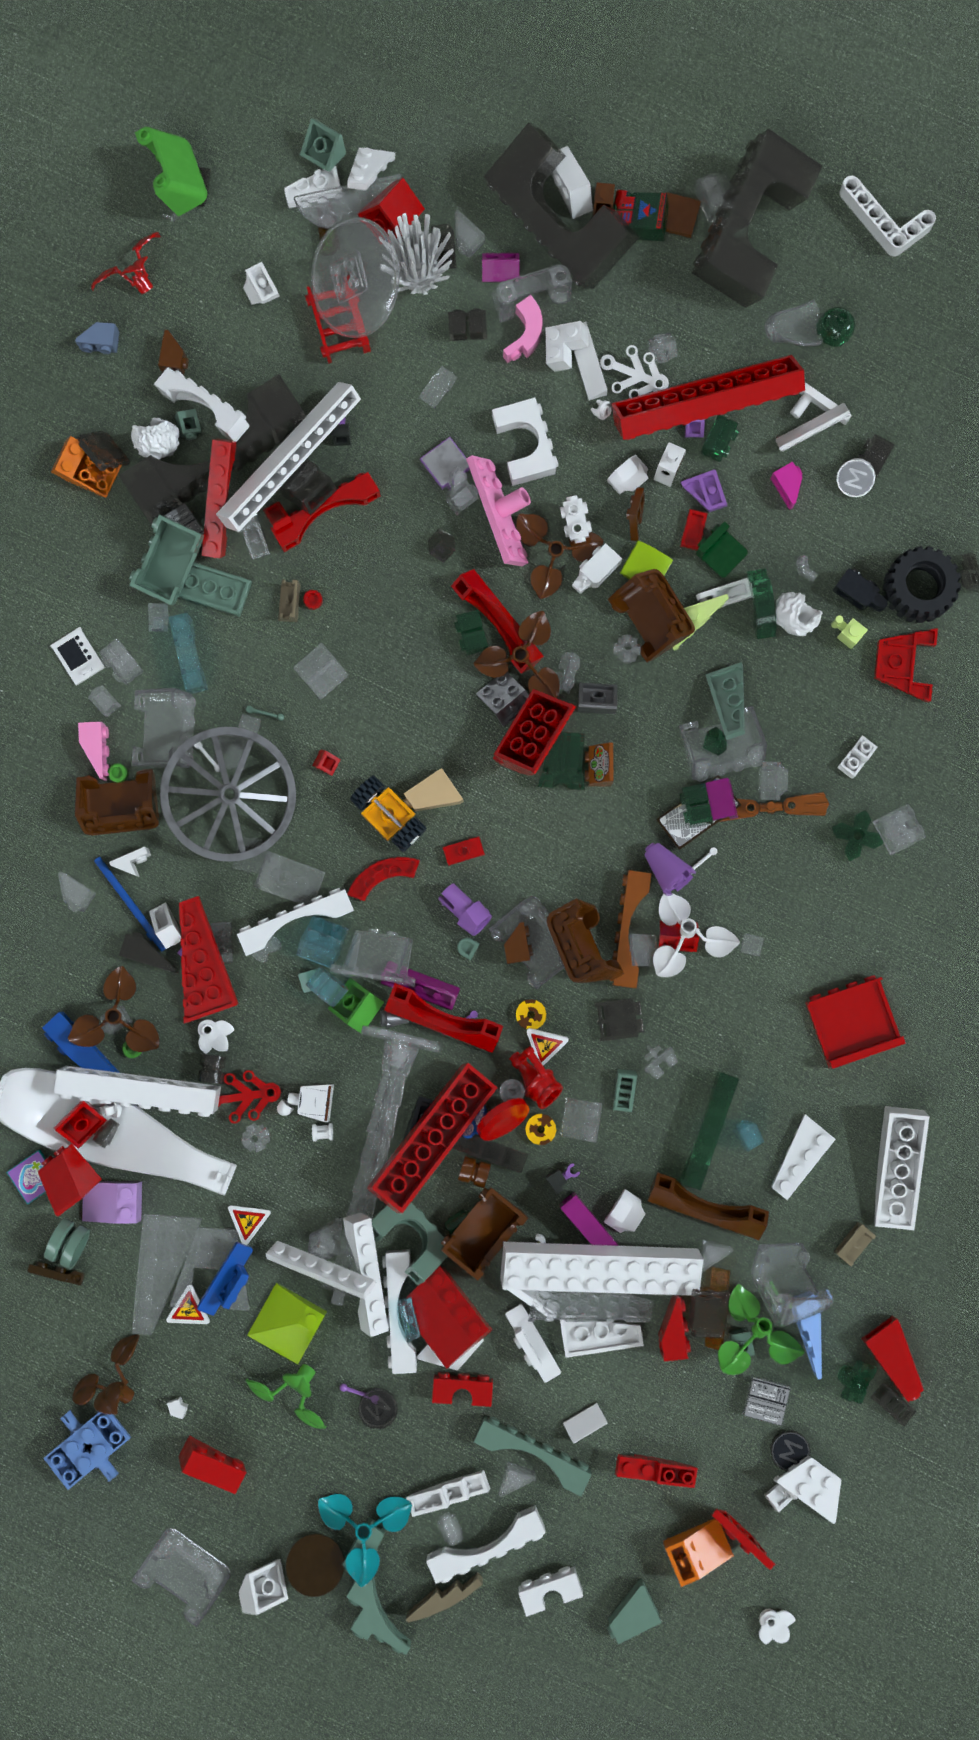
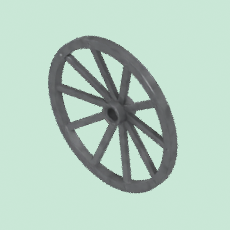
[160,727,296,862]

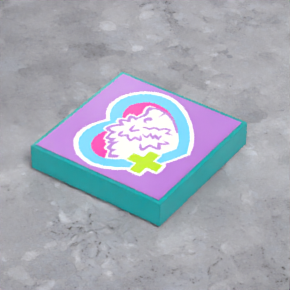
[6,1149,46,1205]

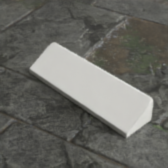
[573,322,607,400]
[776,403,850,452]

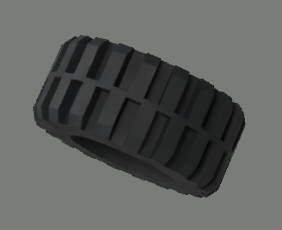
[883,546,961,623]

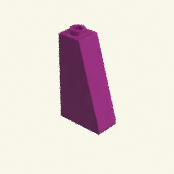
[559,1192,619,1246]

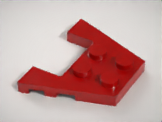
[874,628,938,703]

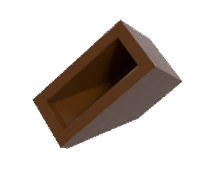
[158,330,189,375]

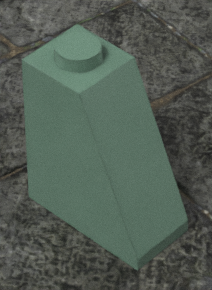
[607,1579,662,1644]

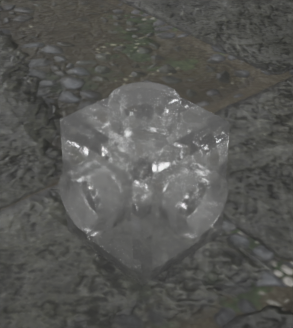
[647,332,678,363]
[613,635,641,664]
[241,1123,271,1153]

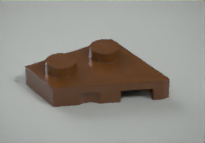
[626,487,645,541]

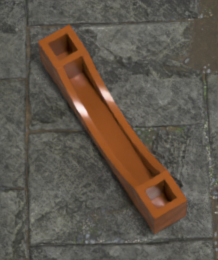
[609,870,652,989]

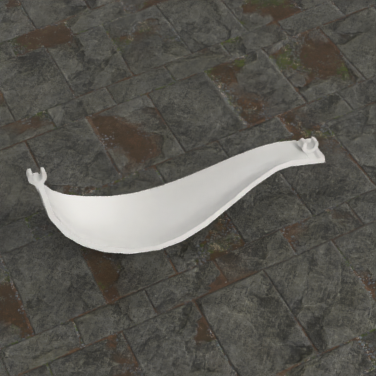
[0,1068,237,1195]

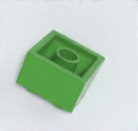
[328,978,384,1034]

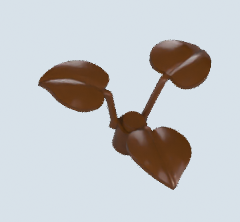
[517,513,604,599]
[474,611,560,698]
[68,966,160,1052]
[72,1334,140,1415]

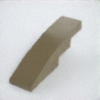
[406,1572,483,1623]

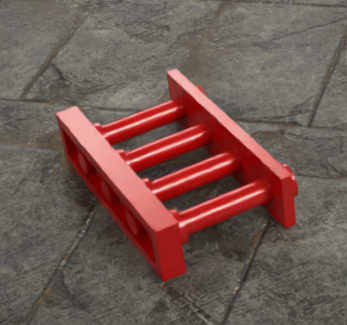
[305,275,371,364]

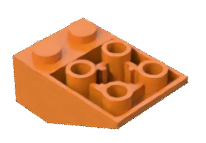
[51,436,122,498]
[663,1518,734,1587]

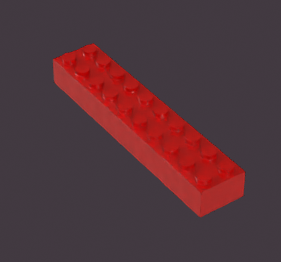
[611,355,805,440]

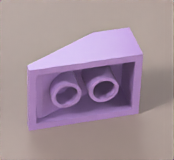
[82,1181,142,1224]

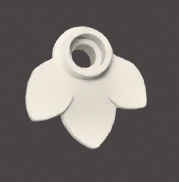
[198,1019,234,1054]
[759,1609,795,1644]

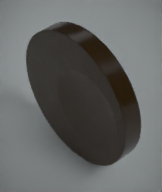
[286,1534,344,1597]

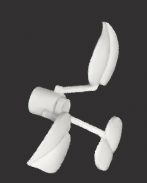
[653,893,740,977]

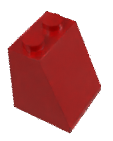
[357,178,425,246]
[37,1144,102,1217]

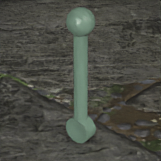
[246,706,284,721]

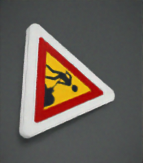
[527,1028,568,1066]
[228,1205,271,1245]
[166,1284,210,1324]

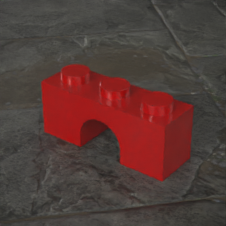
[432,1372,493,1407]

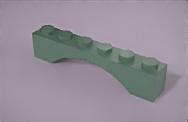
[474,1416,592,1496]

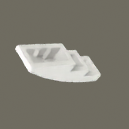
[406,1470,490,1517]

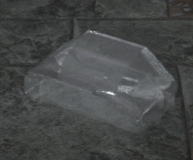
[759,761,789,800]

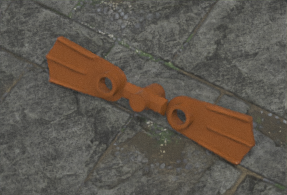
[720,792,829,822]

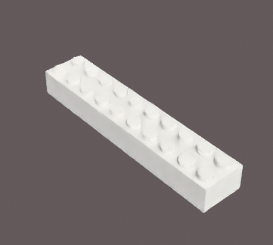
[500,1242,703,1296]

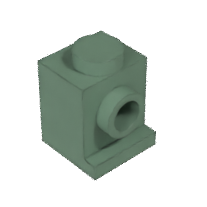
[175,409,201,440]

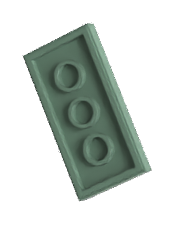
[179,562,252,617]

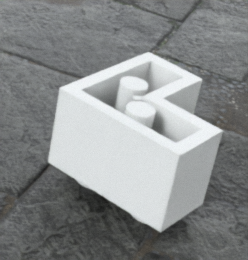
[546,321,589,372]

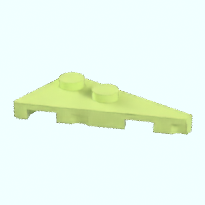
[673,594,729,651]

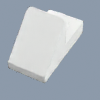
[109,847,151,877]

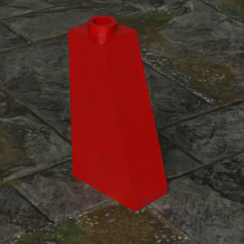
[861,1315,924,1402]

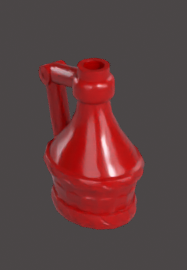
[509,1046,563,1109]

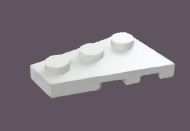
[347,148,395,190]
[284,166,343,208]

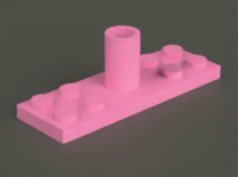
[466,455,531,566]

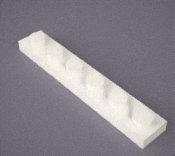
[266,1241,375,1299]

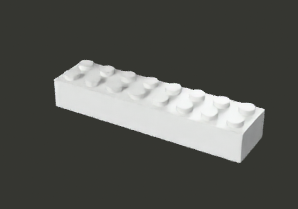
[54,1066,221,1117]

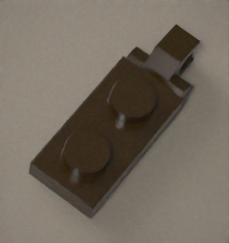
[27,1261,85,1286]

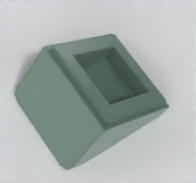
[298,969,322,993]

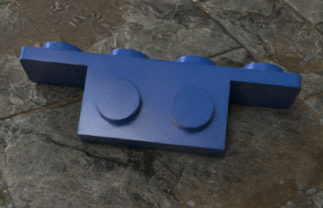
[197,1242,253,1315]

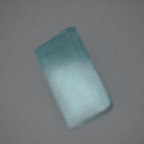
[398,1297,420,1343]

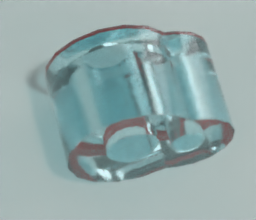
[306,967,349,1007]

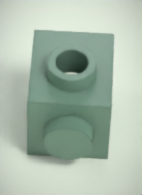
[728,1328,755,1357]

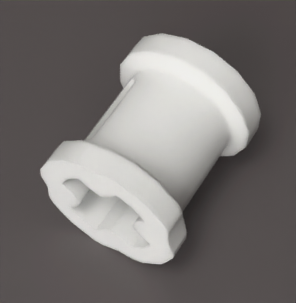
[312,1123,333,1141]

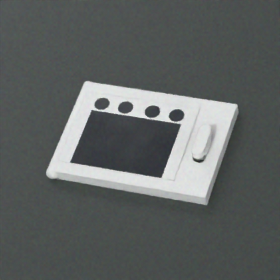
[50,627,105,686]

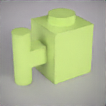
[831,615,868,649]

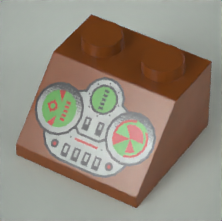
[584,743,614,787]

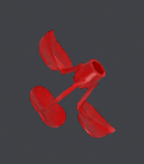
[91,232,160,295]

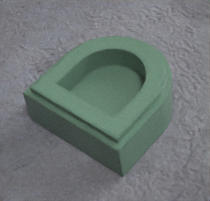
[457,938,480,961]

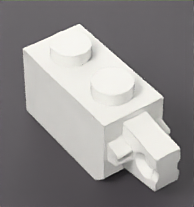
[572,543,622,594]

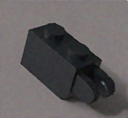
[832,568,888,612]

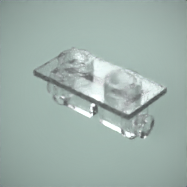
[557,652,580,694]

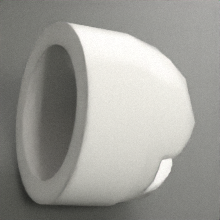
[277,1099,294,1116]

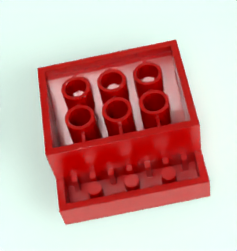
[493,689,576,776]

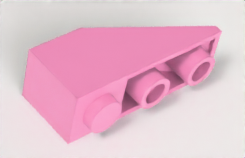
[78,722,110,781]

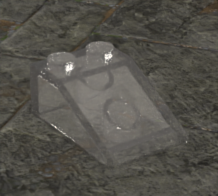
[254,851,325,906]

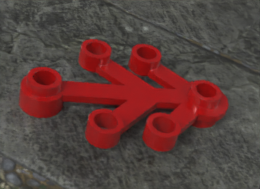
[218,1070,281,1124]

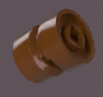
[458,1156,491,1188]

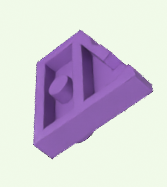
[681,469,727,512]

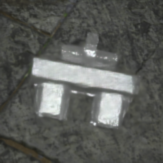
[643,1045,679,1079]

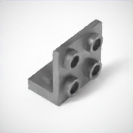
[476,672,529,726]

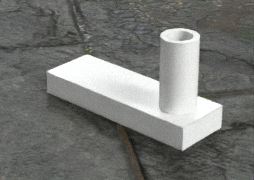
[790,383,851,425]

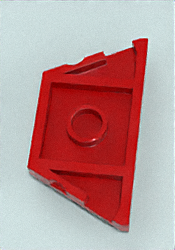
[711,1509,775,1570]

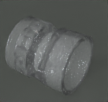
[499,1078,525,1102]

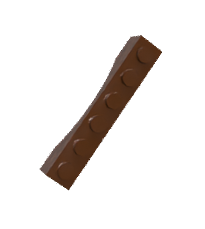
[648,1172,769,1240]

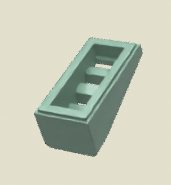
[613,1069,637,1112]

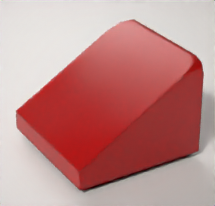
[312,749,341,776]

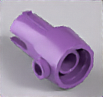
[438,883,492,936]

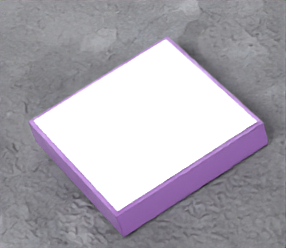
[420,437,470,490]

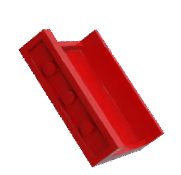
[805,975,906,1069]

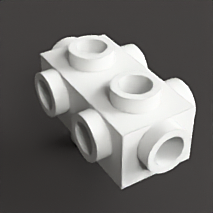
[560,496,592,543]

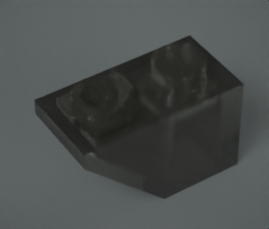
[431,224,456,269]

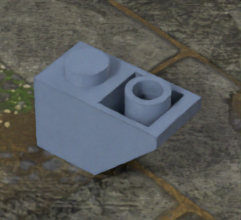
[75,322,119,354]

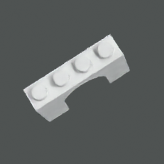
[492,398,558,486]

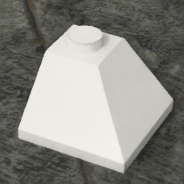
[239,1559,288,1615]

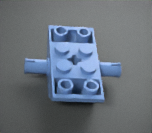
[44,1410,131,1490]

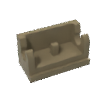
[278,580,300,622]
[833,1222,876,1267]

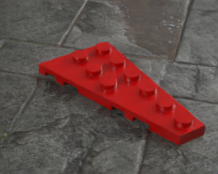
[179,896,239,1024]

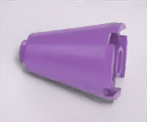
[644,843,696,896]

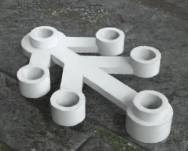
[600,345,669,398]

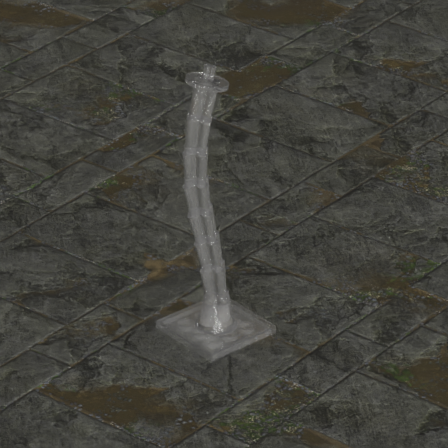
[321,1025,444,1306]

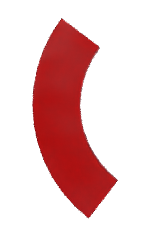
[347,857,420,901]

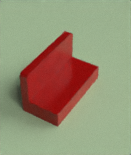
[658,920,699,952]

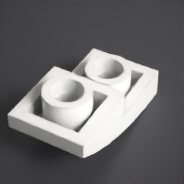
[837,735,877,779]

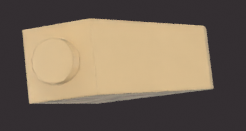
[403,768,464,812]

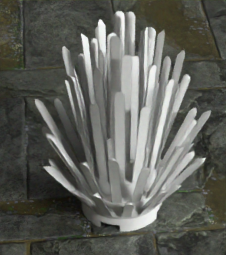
[379,213,453,295]

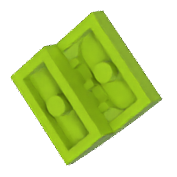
[620,541,673,580]

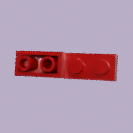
[615,1454,698,1488]

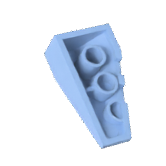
[789,1292,822,1379]

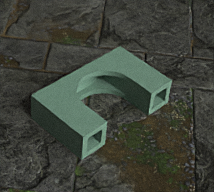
[371,1203,448,1285]

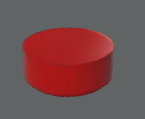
[303,590,323,610]

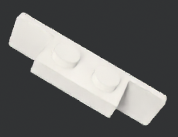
[505,1304,561,1383]

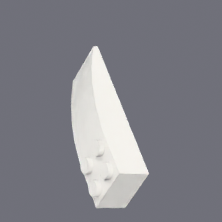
[874,1106,929,1230]

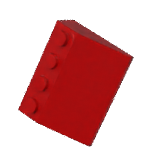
[399,1266,492,1369]

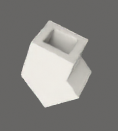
[167,1397,189,1419]

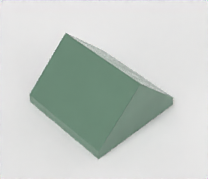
[300,118,346,172]

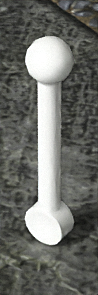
[194,742,220,772]
[691,847,717,875]

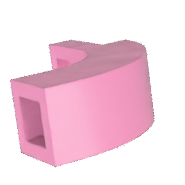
[503,295,542,363]

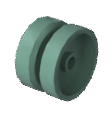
[44,1218,90,1270]

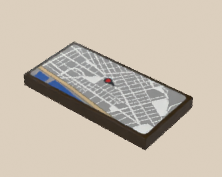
[656,775,741,850]

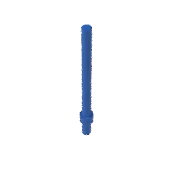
[94,857,166,952]

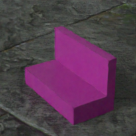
[482,253,519,282]
[705,778,738,821]

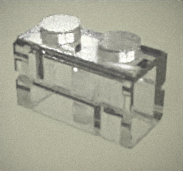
[99,639,143,685]

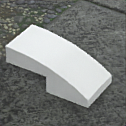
[764,1483,798,1512]

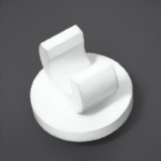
[591,400,612,420]
[100,1101,122,1118]

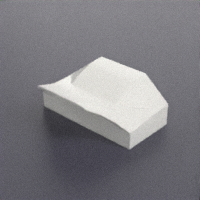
[243,262,279,305]
[607,455,649,495]
[604,1189,645,1233]

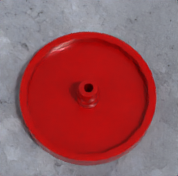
[477,1098,530,1141]

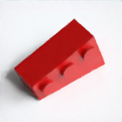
[178,1435,247,1494]

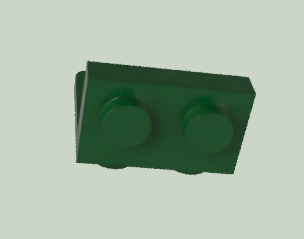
[696,521,748,578]

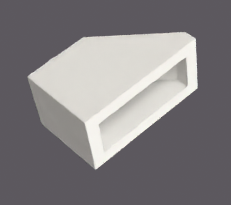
[149,902,181,949]

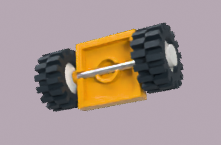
[350,775,427,852]

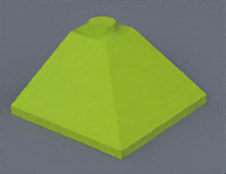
[247,1283,327,1364]

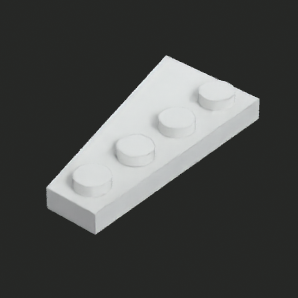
[771,1114,836,1200]
[560,1317,644,1358]

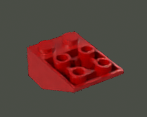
[658,1295,691,1362]

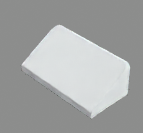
[563,1403,607,1443]

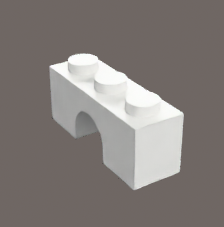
[518,1566,583,1617]

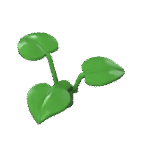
[718,1284,805,1375]
[245,1364,327,1429]

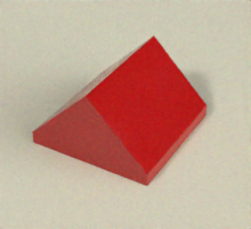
[54,1101,107,1149]

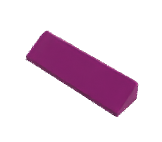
[381,962,460,1010]

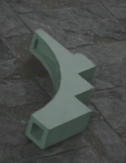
[342,1517,411,1655]

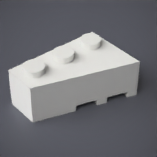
[546,146,593,219]

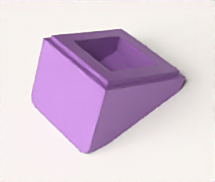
[685,420,705,437]

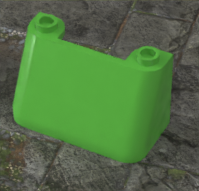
[135,127,207,217]

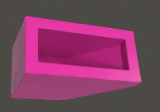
[770,462,802,510]

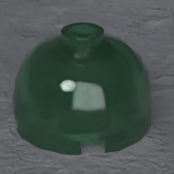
[816,307,855,347]

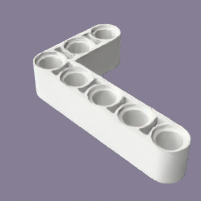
[840,176,936,256]

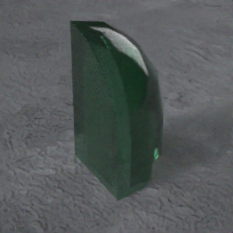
[702,727,727,756]

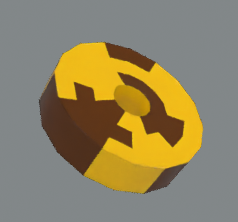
[516,999,546,1029]
[525,1113,556,1145]

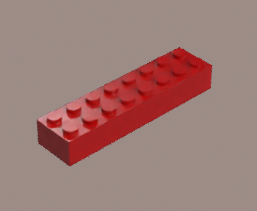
[367,1063,498,1214]

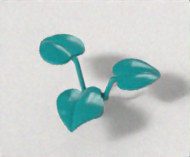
[318,1494,412,1587]

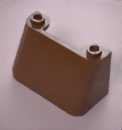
[608,569,695,663]
[75,769,159,835]
[546,898,624,983]
[440,1187,528,1281]

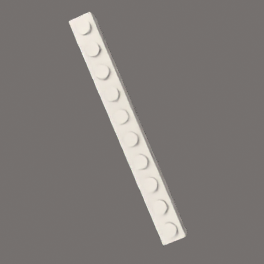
[216,382,361,532]

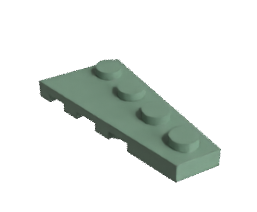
[706,662,745,740]

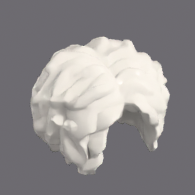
[131,417,179,460]
[773,592,823,636]

